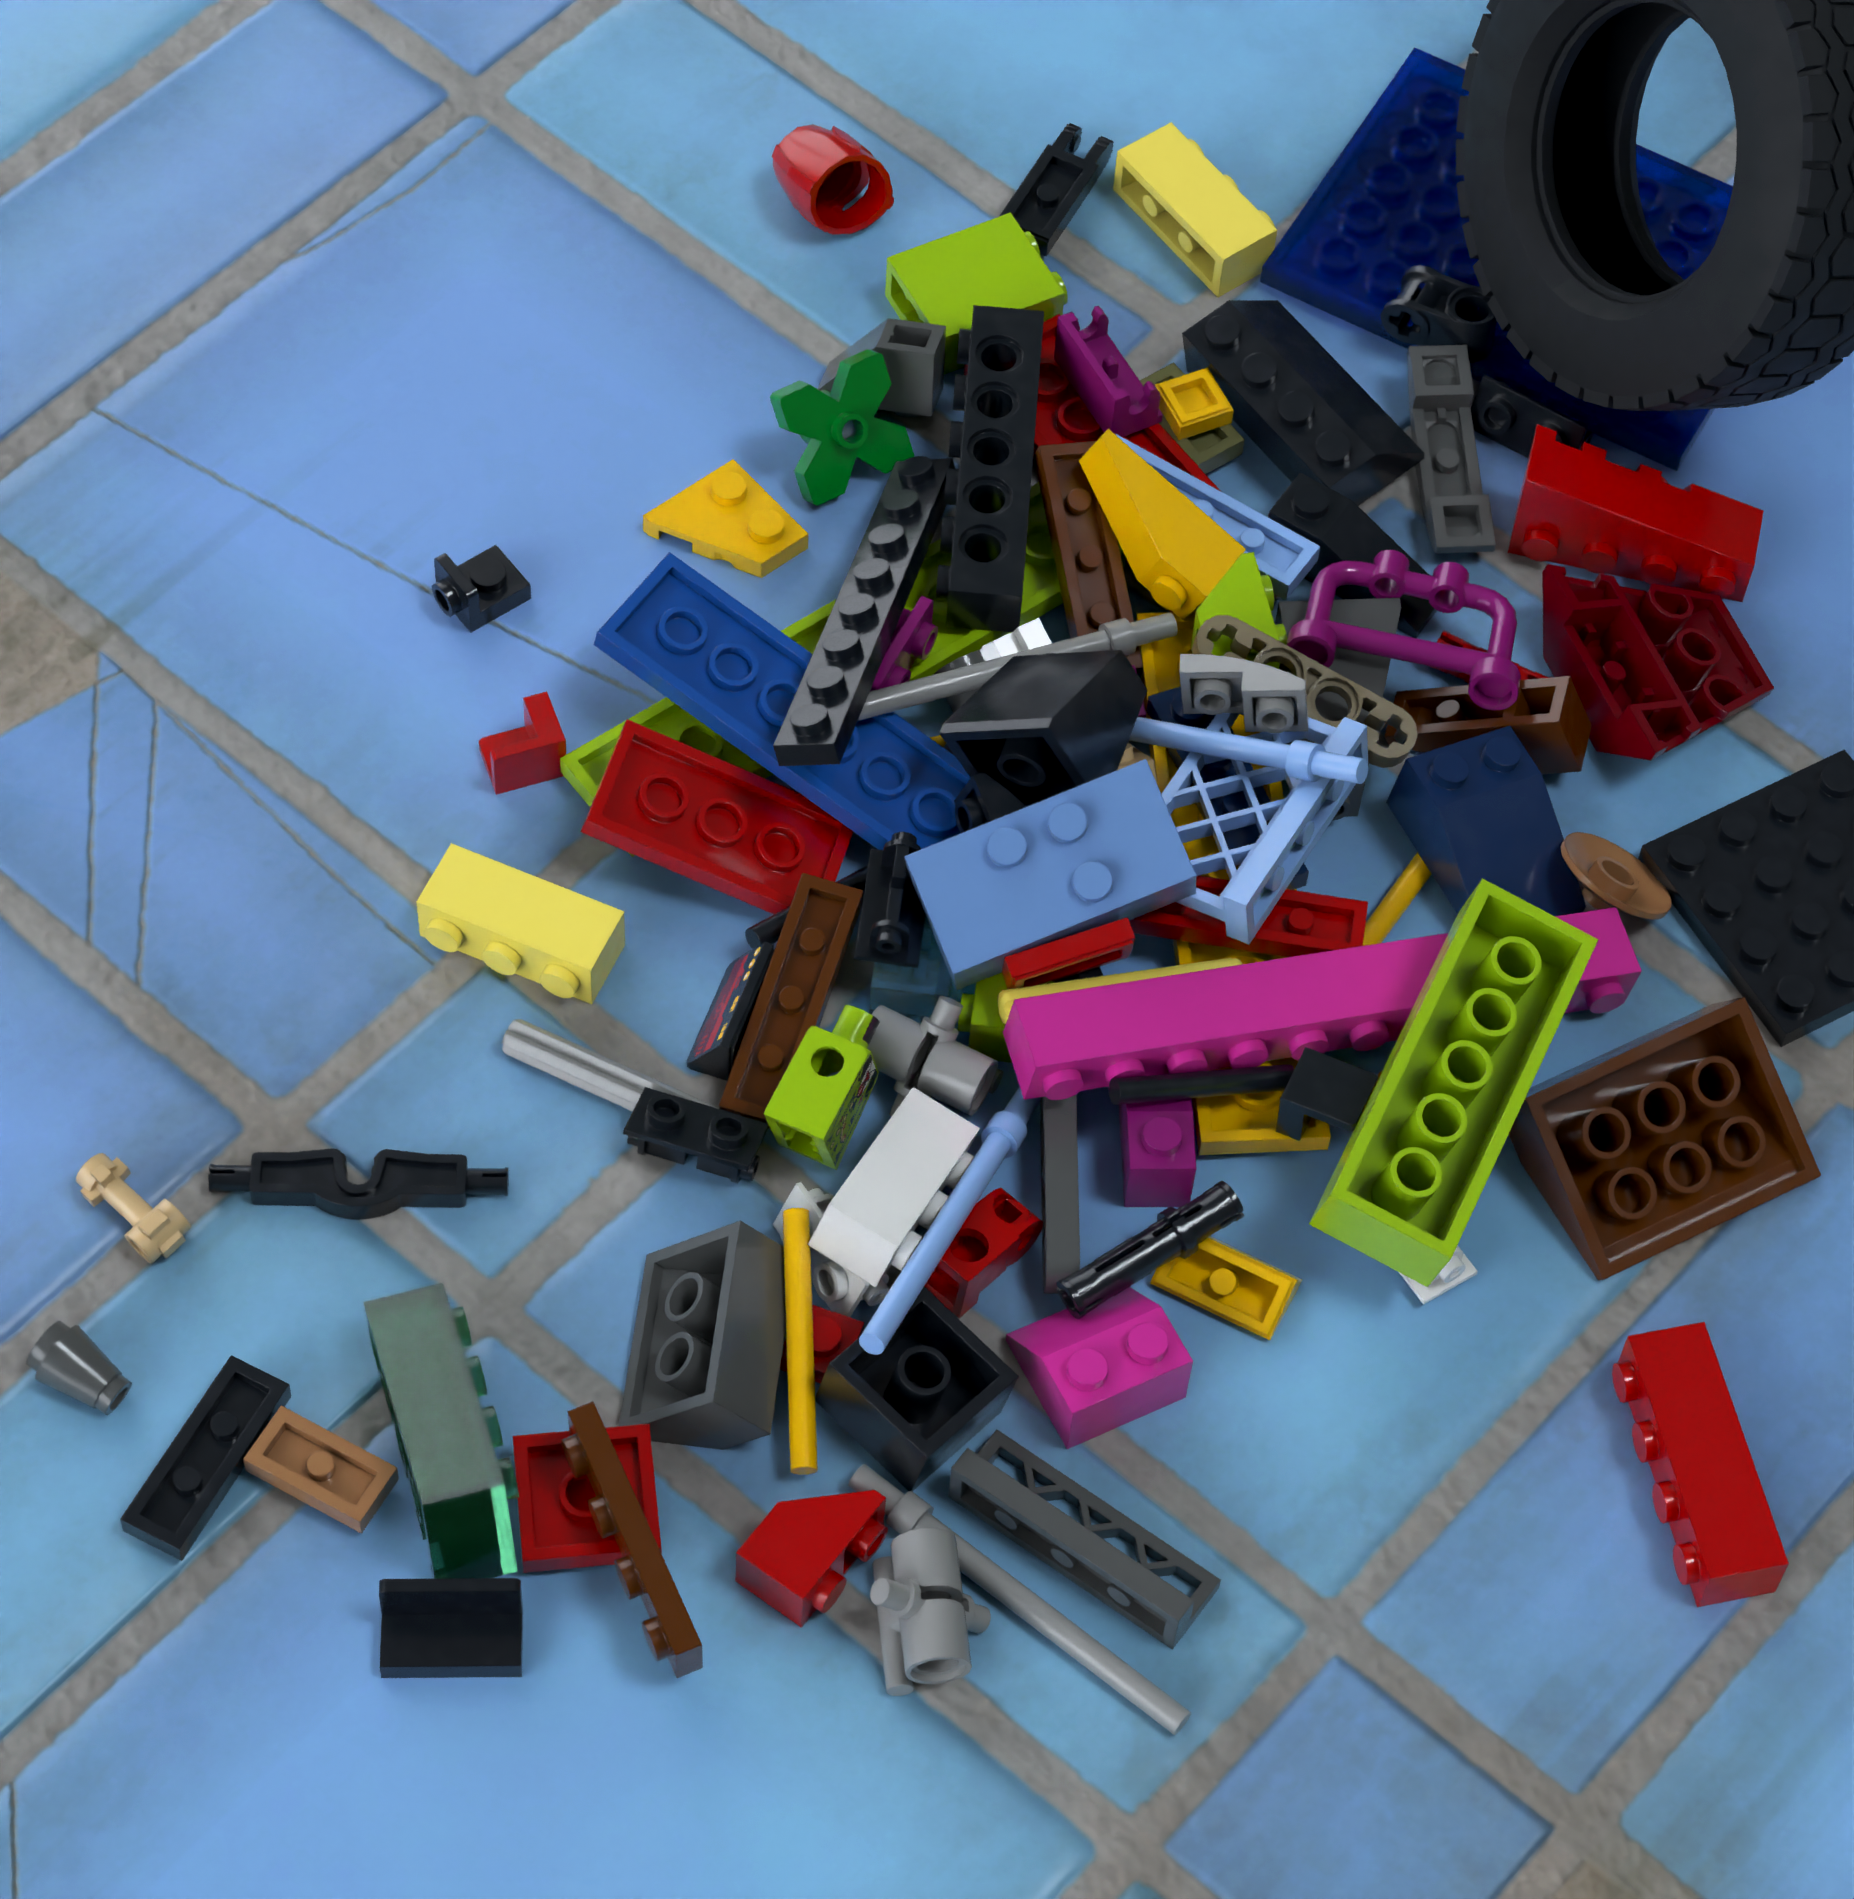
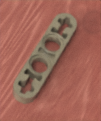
[1192,615,1418,768]

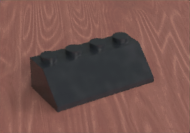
[1182,300,1425,506]

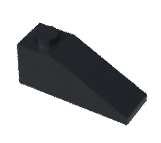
[1268,473,1437,638]

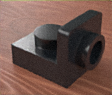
[432,545,531,633]

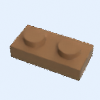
[243,1405,399,1534]

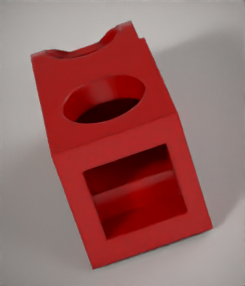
[924,1188,1043,1318]

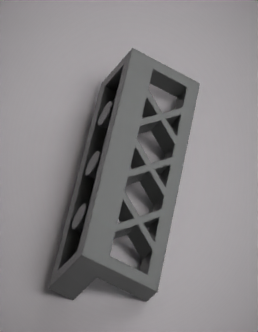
[948,1429,1221,1649]

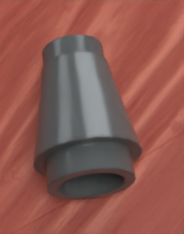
[26,1321,132,1415]

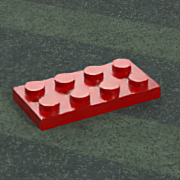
[580,719,853,914]

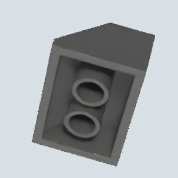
[619,1221,786,1450]

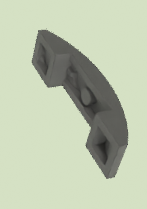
[1407,345,1496,553]

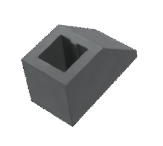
[818,318,946,417]

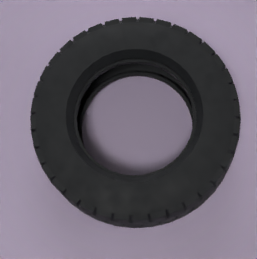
[1456,0,1854,411]

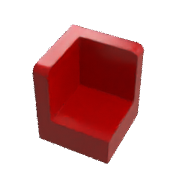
[479,691,566,795]

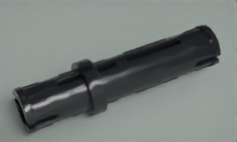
[1056,1181,1244,1319]

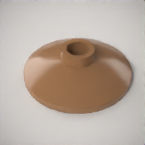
[1561,832,1672,920]

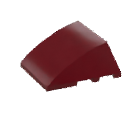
[1542,564,1774,761]

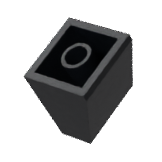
[939,650,1147,807]

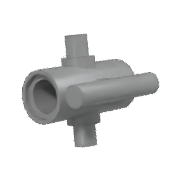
[867,996,1003,1117]
[870,1528,991,1696]

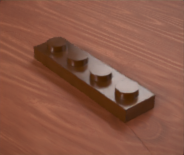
[1034,441,1143,675]
[719,873,864,1129]
[561,1401,703,1678]

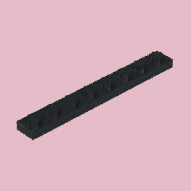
[773,456,955,766]

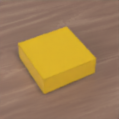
[1155,367,1234,440]

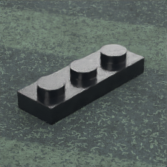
[120,1355,291,1561]

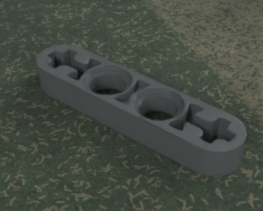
[1040,1095,1080,1294]

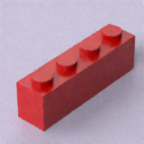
[1612,1322,1789,1607]

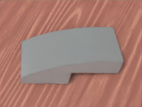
[1179,654,1308,733]

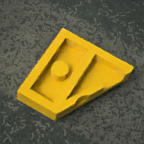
[643,459,809,578]

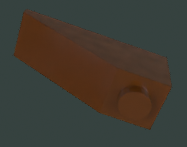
[1384,676,1592,775]

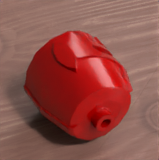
[771,124,894,235]

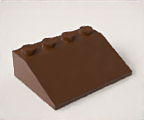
[1509,997,1821,1280]

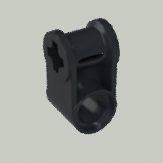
[1380,265,1497,364]

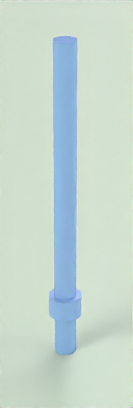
[1129,717,1368,784]
[859,1086,1041,1355]

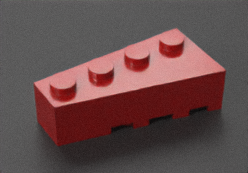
[1507,424,1764,602]

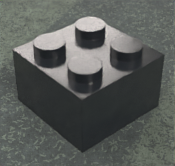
[815,1287,1019,1491]

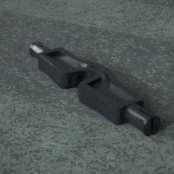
[208,1148,509,1219]

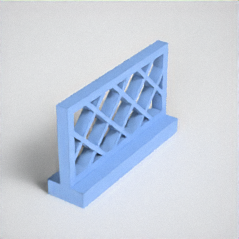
[1161,713,1368,945]

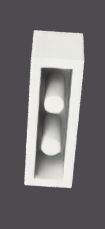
[808,1087,980,1287]

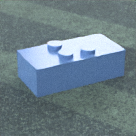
[904,759,1197,990]

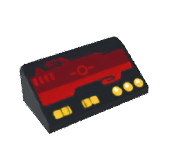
[687,942,775,1081]

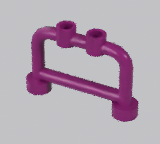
[1286,550,1521,710]

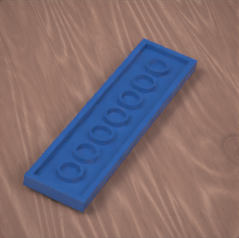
[593,552,970,850]

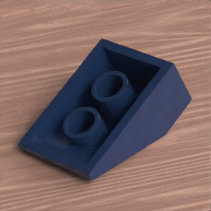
[1386,726,1586,916]

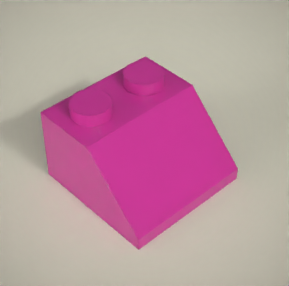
[1006,1287,1193,1449]

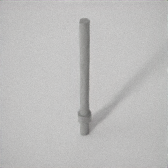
[858,612,1178,721]
[848,1464,1191,1735]

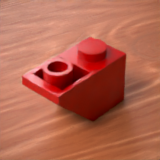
[735,1490,888,1628]

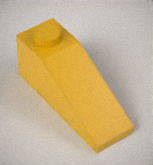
[1079,429,1246,620]

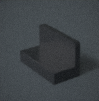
[379,1578,523,1678]

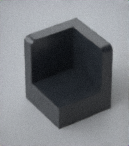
[1276,1047,1379,1141]

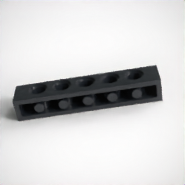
[935,305,1044,632]

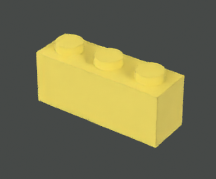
[1113,122,1277,297]
[416,843,625,1004]

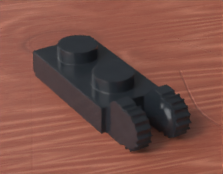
[1000,123,1114,256]

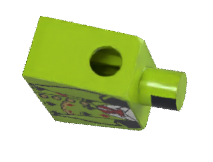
[763,1005,880,1170]

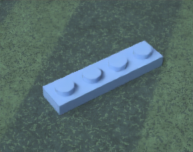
[1116,434,1320,600]

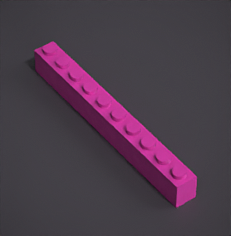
[1003,907,1642,1100]

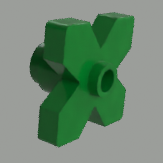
[770,349,914,506]

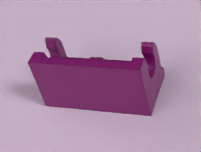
[1054,306,1163,437]

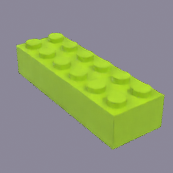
[1309,878,1599,1287]

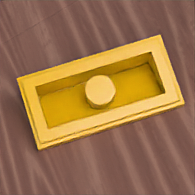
[1150,1236,1302,1340]

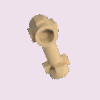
[76,1153,191,1264]

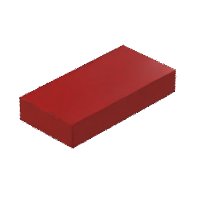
[1002,917,1135,989]

